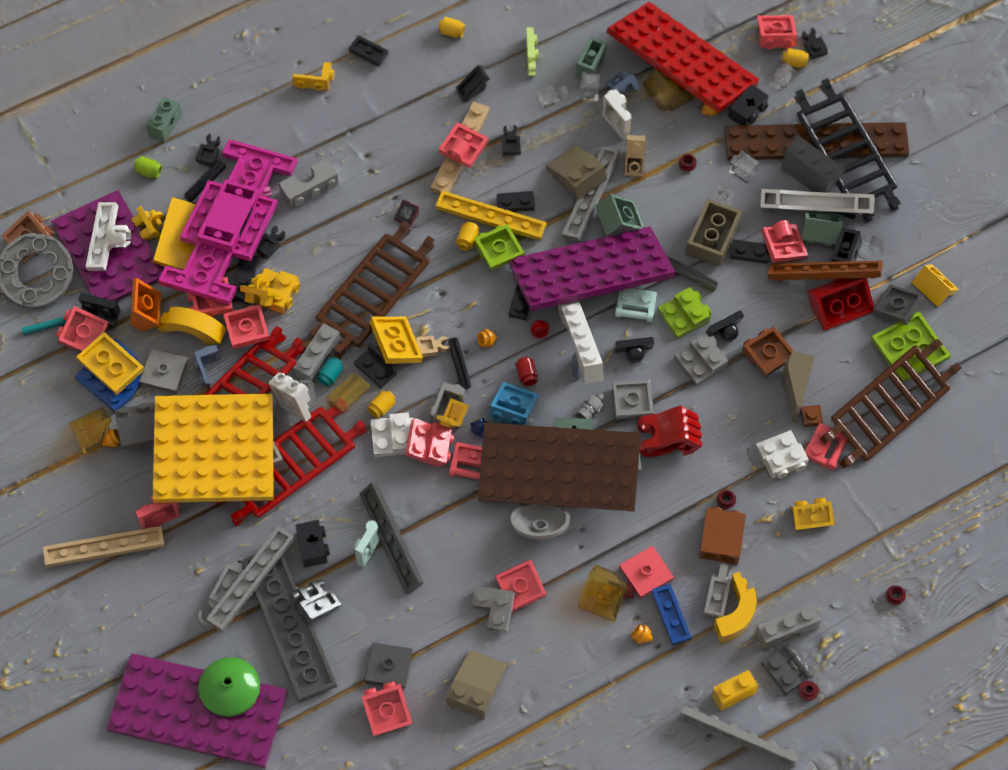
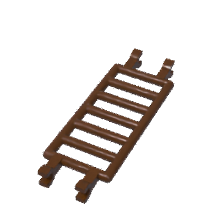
[309,221,435,360]
[819,339,962,469]

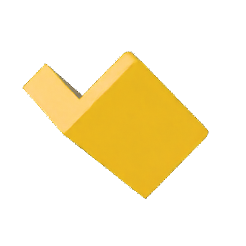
[912,264,959,306]

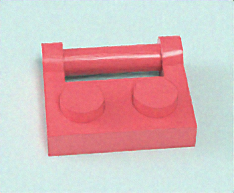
[805,423,849,470]
[449,442,482,480]

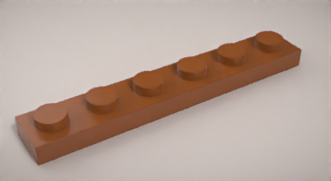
[768,260,883,281]

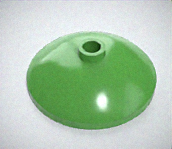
[198,657,260,717]

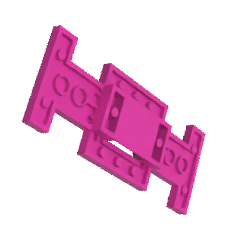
[158,139,298,305]

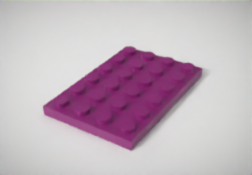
[51,190,163,302]

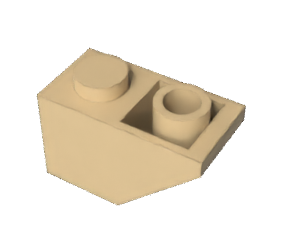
[625,135,645,177]

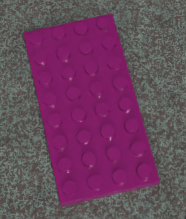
[509,226,675,311]
[107,653,288,768]

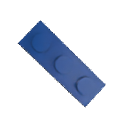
[651,584,692,646]

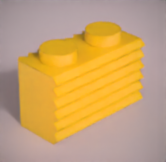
[712,670,758,711]

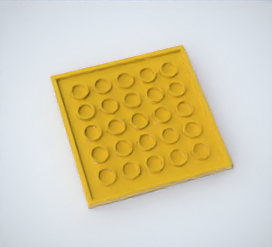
[153,394,274,503]

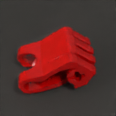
[636,406,702,457]

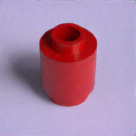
[515,357,538,387]

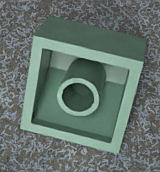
[595,194,644,236]
[802,210,843,247]

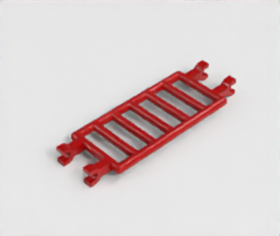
[204,326,306,395]
[216,399,366,527]

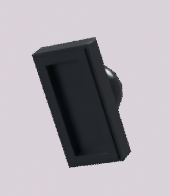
[455,65,490,102]
[706,310,744,341]
[614,337,654,363]

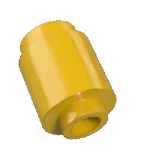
[438,17,466,38]
[782,48,809,69]
[455,222,479,251]
[367,390,396,419]

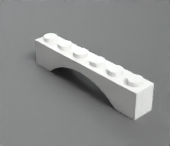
[760,189,875,214]
[558,300,604,384]

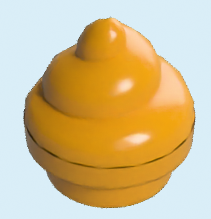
[701,104,717,116]
[477,329,498,348]
[102,428,121,448]
[631,624,653,644]

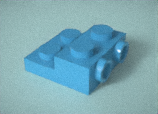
[488,382,539,425]

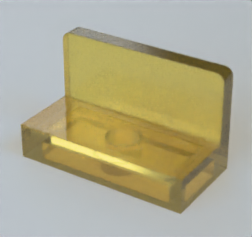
[327,372,370,412]

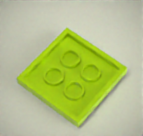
[871,312,951,383]

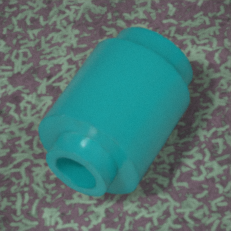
[317,357,344,387]

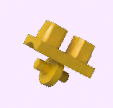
[131,206,164,241]
[240,274,279,306]

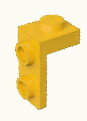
[292,62,335,91]
[436,398,469,429]

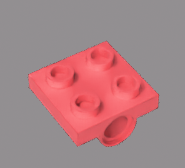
[439,122,489,169]
[761,220,808,263]

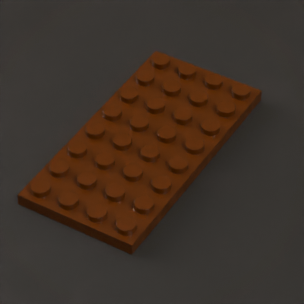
[478,423,641,512]

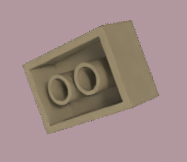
[686,198,742,267]

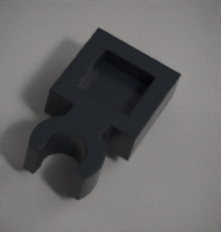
[802,28,828,60]
[502,125,521,156]
[195,134,221,166]
[256,226,286,259]

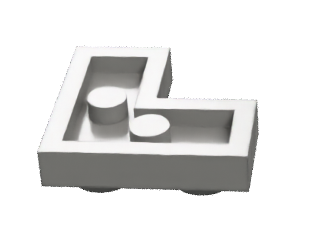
[472,586,515,632]

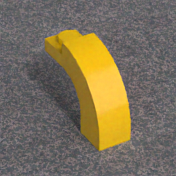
[157,307,226,345]
[714,572,757,644]

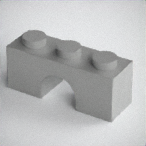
[279,158,339,209]
[293,323,341,386]
[755,603,821,651]

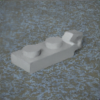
[703,564,731,618]

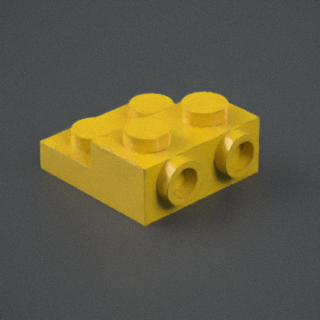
[253,268,301,314]

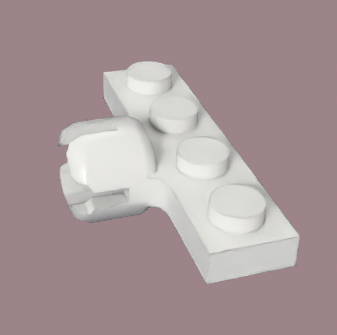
[86,202,131,271]

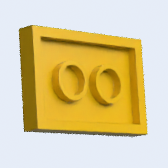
[370,317,423,364]
[76,332,145,395]

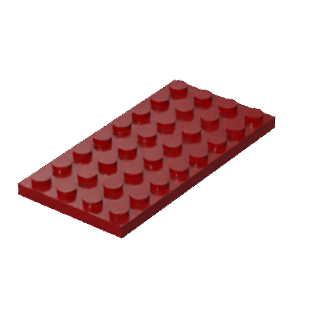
[606,2,760,113]

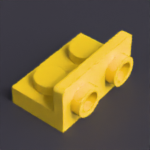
[790,498,835,530]

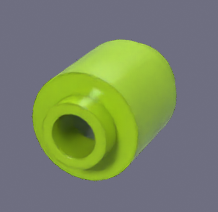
[133,156,162,179]

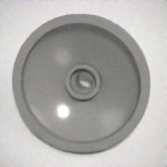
[511,504,570,540]

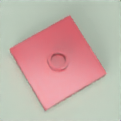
[619,546,674,599]
[495,559,547,612]

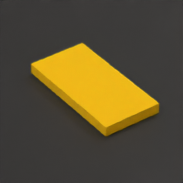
[152,197,196,271]

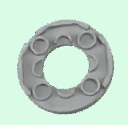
[0,233,73,308]

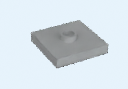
[139,349,189,393]
[612,380,654,420]

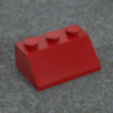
[807,278,874,331]

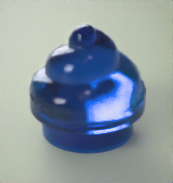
[470,418,488,438]

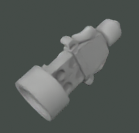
[575,393,605,419]

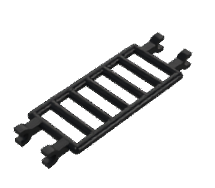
[794,78,901,223]

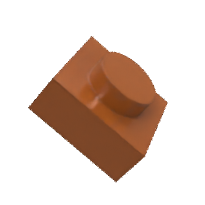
[800,405,823,427]

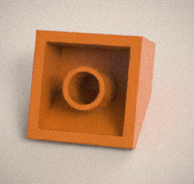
[130,278,161,332]

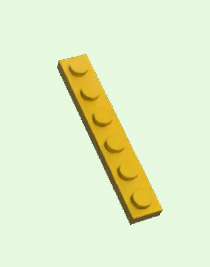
[436,191,547,241]

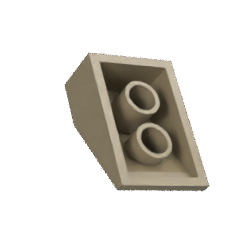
[546,145,607,200]
[782,351,815,423]
[447,650,507,719]

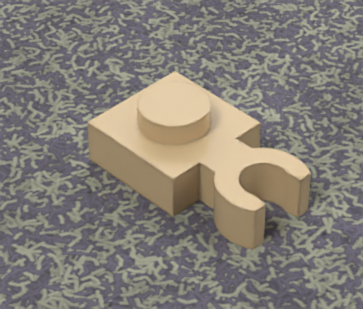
[415,336,450,357]

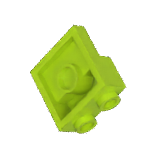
[474,224,524,271]
[657,287,711,339]

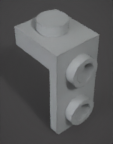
[428,382,466,423]

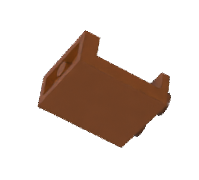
[699,507,746,565]

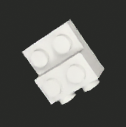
[602,89,632,141]
[268,372,311,422]
[371,412,413,458]
[755,430,809,479]

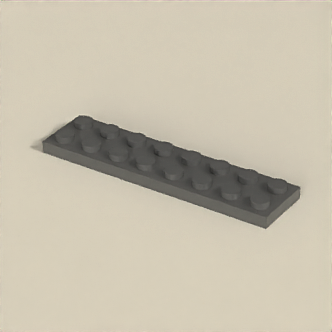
[242,554,337,702]

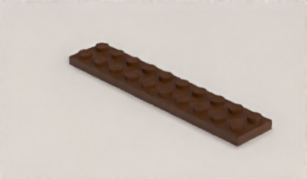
[725,122,909,160]

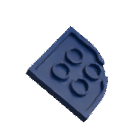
[75,338,141,413]

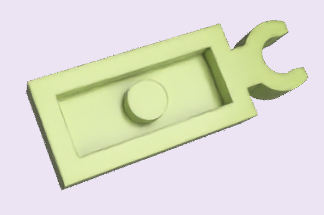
[526,27,539,76]

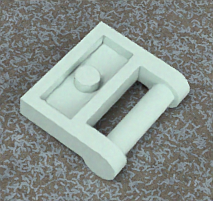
[615,288,657,323]
[354,521,379,568]

